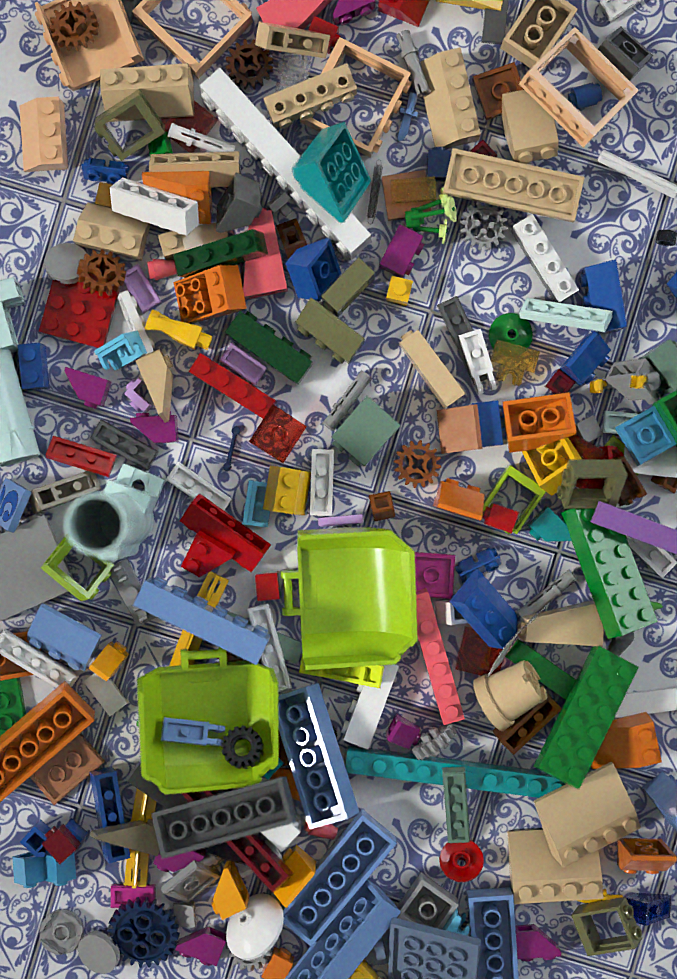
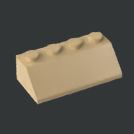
[420,47,481,149]
[100,63,194,122]

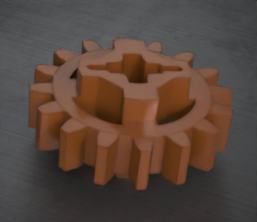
[49,1,99,51]
[77,249,126,296]
[393,440,441,488]

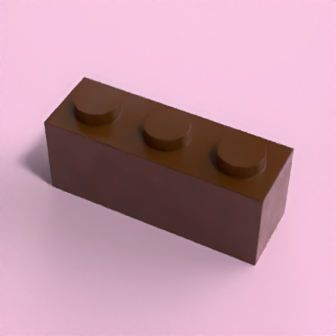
[492,686,562,755]

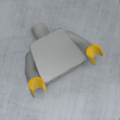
[589,358,661,404]

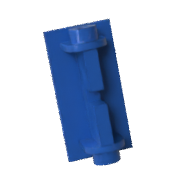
[81,157,129,184]
[455,547,502,583]

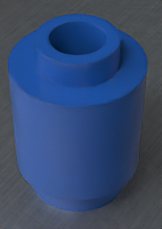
[568,82,602,110]

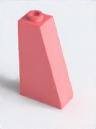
[256,0,332,53]
[243,208,288,300]

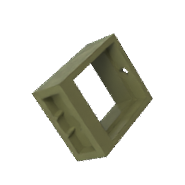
[94,89,165,161]
[321,257,375,317]
[557,460,627,509]
[571,897,642,956]

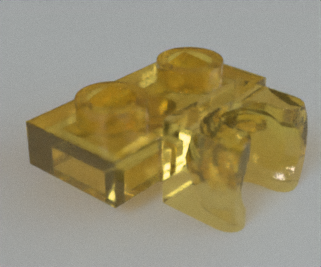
[491,340,540,386]

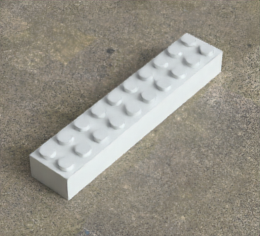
[200,67,371,260]

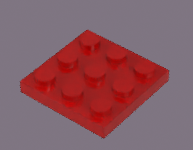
[39,279,121,348]

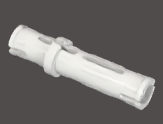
[167,123,235,152]

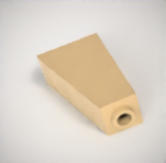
[399,330,465,409]
[517,600,604,647]

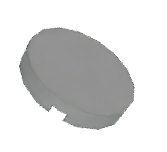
[44,243,86,284]
[39,909,84,955]
[78,931,120,974]

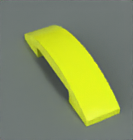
[299,653,384,689]

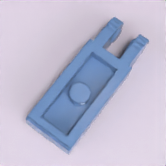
[161,717,225,746]

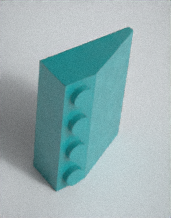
[292,122,371,223]

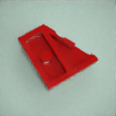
[181,530,236,578]

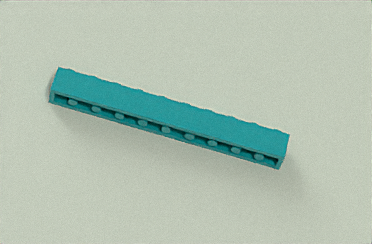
[345,746,566,798]

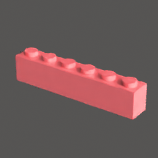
[416,588,465,725]

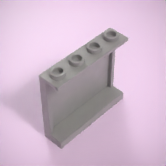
[0,513,79,621]

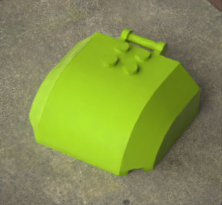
[280,527,417,670]
[137,647,278,794]

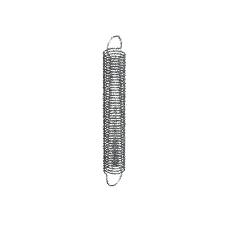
[367,160,383,224]

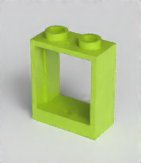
[482,465,546,535]
[40,534,114,601]

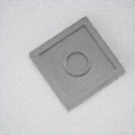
[160,860,220,903]

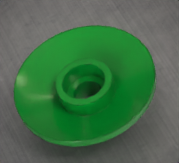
[489,313,533,357]

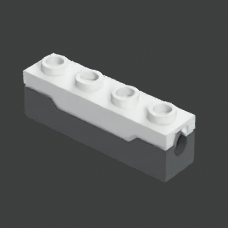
[510,214,579,303]

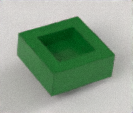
[148,131,173,155]

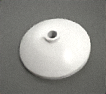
[226,893,284,960]

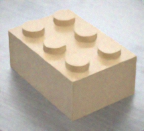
[500,0,578,69]

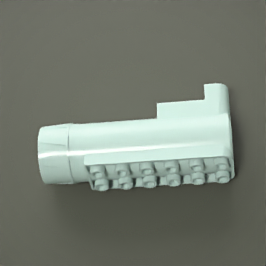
[0,277,40,467]
[65,464,165,562]

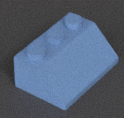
[27,603,101,671]

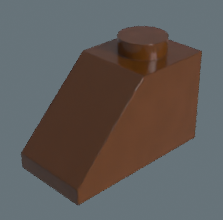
[276,218,307,259]

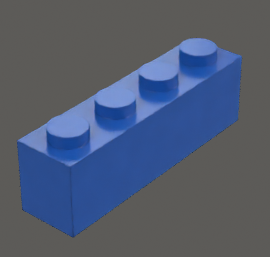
[89,766,130,863]

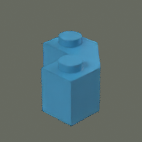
[12,852,76,888]

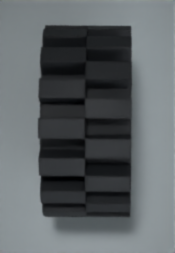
[221,726,264,769]

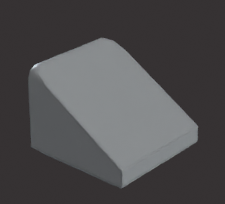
[575,415,603,444]
[173,901,197,928]

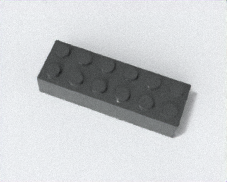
[151,777,298,859]

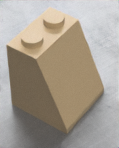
[502,90,559,164]

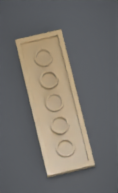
[443,148,585,223]

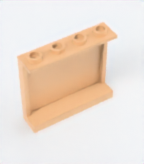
[34,0,144,91]

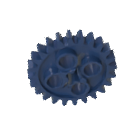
[107,897,180,968]

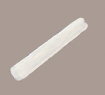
[598,150,677,198]

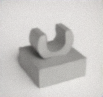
[265,190,292,217]

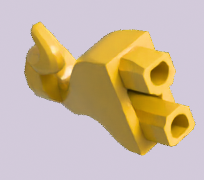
[145,309,213,350]

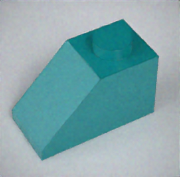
[527,507,572,542]

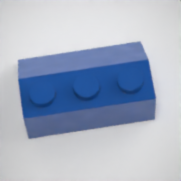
[579,259,627,335]
[450,569,518,649]

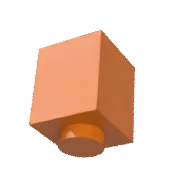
[261,947,294,979]

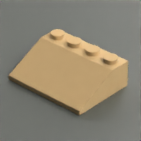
[534,762,641,868]
[507,828,604,904]

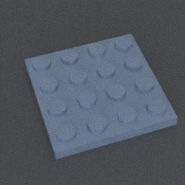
[388,917,481,979]

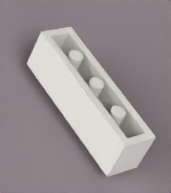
[110,177,199,235]
[341,663,399,749]

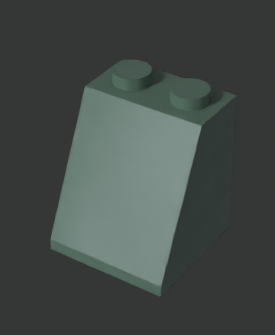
[332,396,401,467]

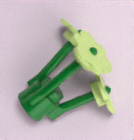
[405,187,457,244]

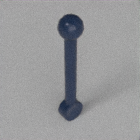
[223,426,240,471]

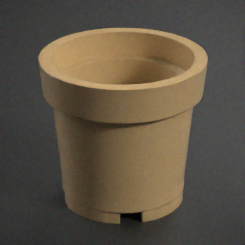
[473,660,547,731]

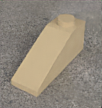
[255,21,330,58]
[158,222,229,260]
[135,349,173,423]

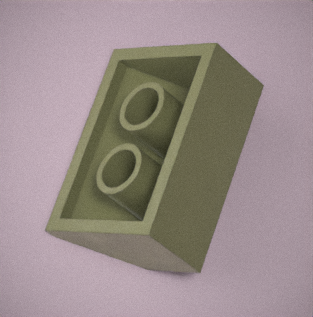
[296,298,365,364]

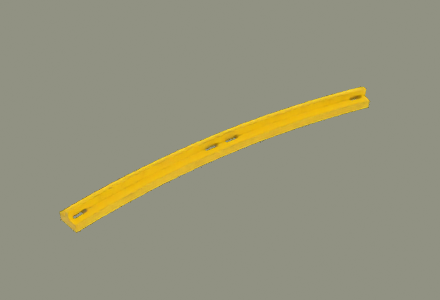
[124,571,229,889]

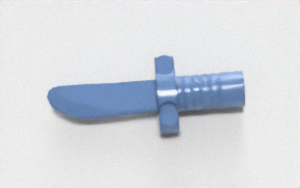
[397,92,419,141]

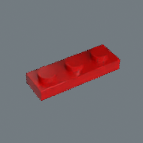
[45,436,117,477]

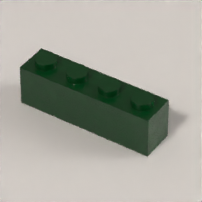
[173,229,268,278]
[225,311,313,385]

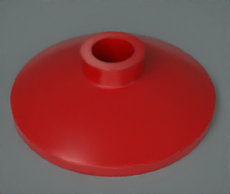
[439,840,484,882]

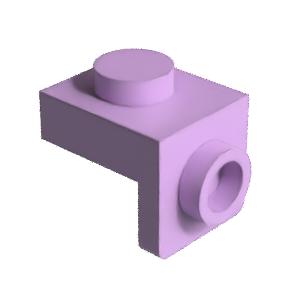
[124,378,153,413]

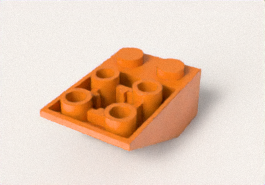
[173,265,247,324]

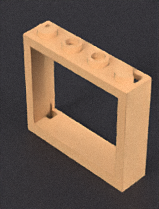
[132,0,253,79]
[519,27,639,147]
[300,37,412,158]

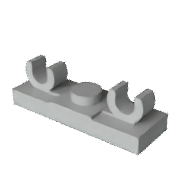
[110,558,156,627]

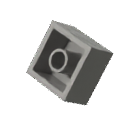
[397,872,459,929]

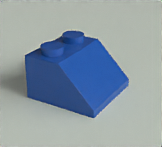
[285,238,341,302]
[559,331,611,386]

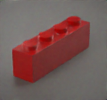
[188,353,277,420]
[180,494,271,572]

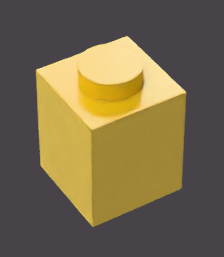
[386,276,413,306]

